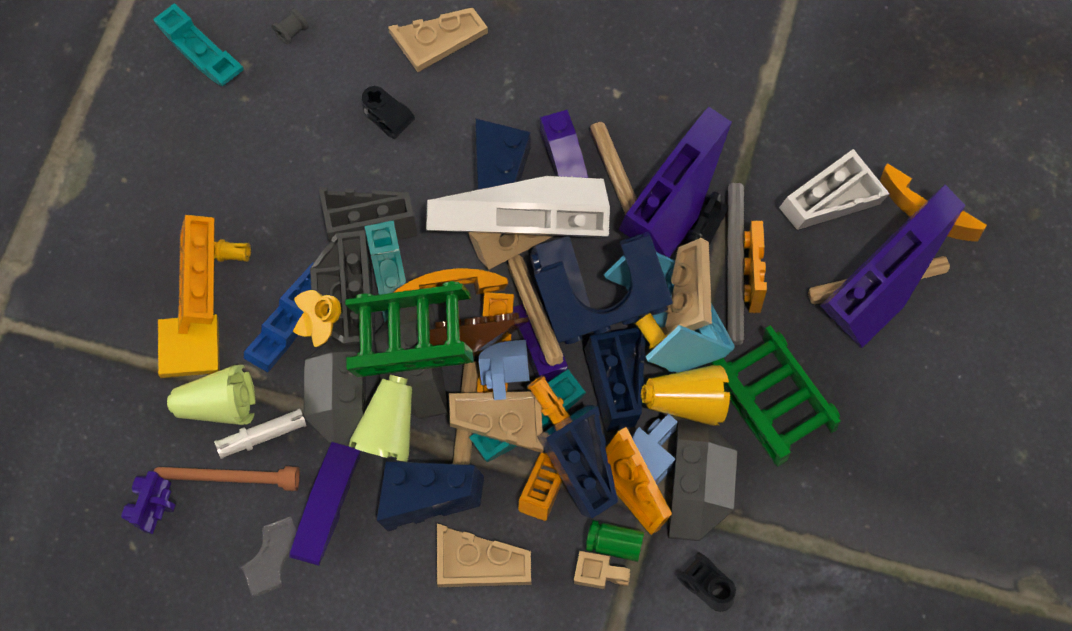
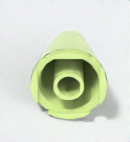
[167,365,255,425]
[348,374,412,462]

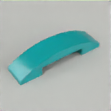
[153,3,244,87]
[365,221,406,323]
[469,369,586,462]

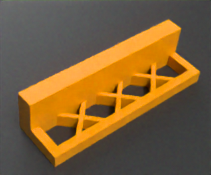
[178,215,214,334]

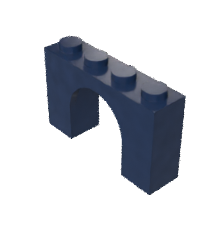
[534,232,673,344]

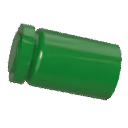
[586,520,645,562]

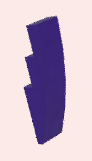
[289,442,360,566]

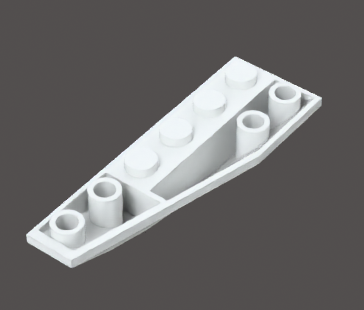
[426,176,610,238]

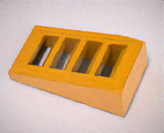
[518,452,562,521]

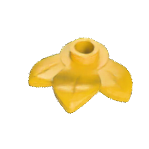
[293,290,341,347]

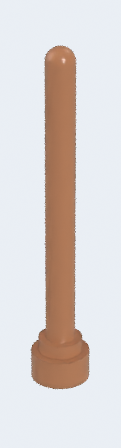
[154,466,300,491]

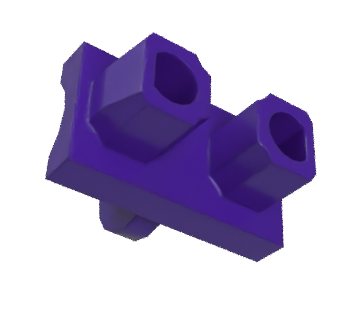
[121,471,176,534]

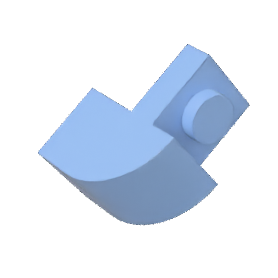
[478,340,530,400]
[633,414,678,485]

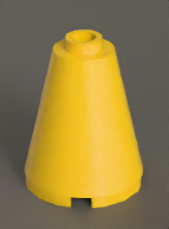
[641,365,730,426]

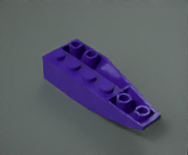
[618,106,732,258]
[820,185,966,348]

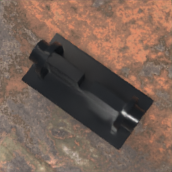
[681,192,728,245]

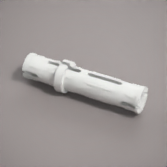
[214,408,307,459]

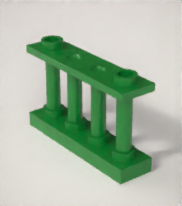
[345,281,474,377]
[710,325,841,467]

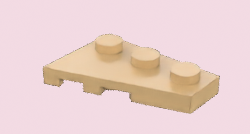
[388,8,488,72]
[660,238,712,335]
[449,391,544,453]
[437,524,531,587]

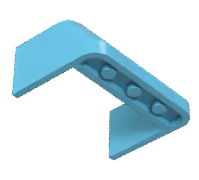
[604,252,735,373]

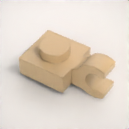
[574,551,630,589]

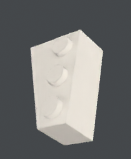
[779,149,890,230]

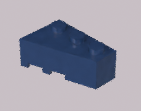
[475,118,531,190]
[530,236,591,328]
[584,327,646,432]
[537,405,618,518]
[377,461,484,531]

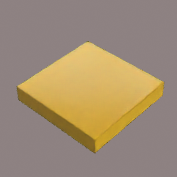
[158,314,220,378]

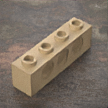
[468,232,553,270]

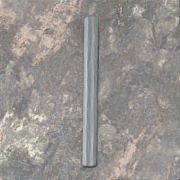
[727,183,744,345]

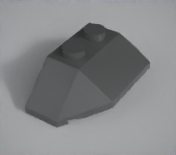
[310,230,376,345]
[375,304,449,419]
[304,338,366,448]
[669,420,737,541]

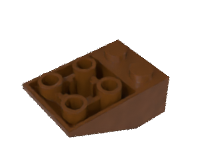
[430,313,529,360]

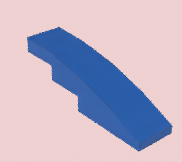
[244,262,314,372]

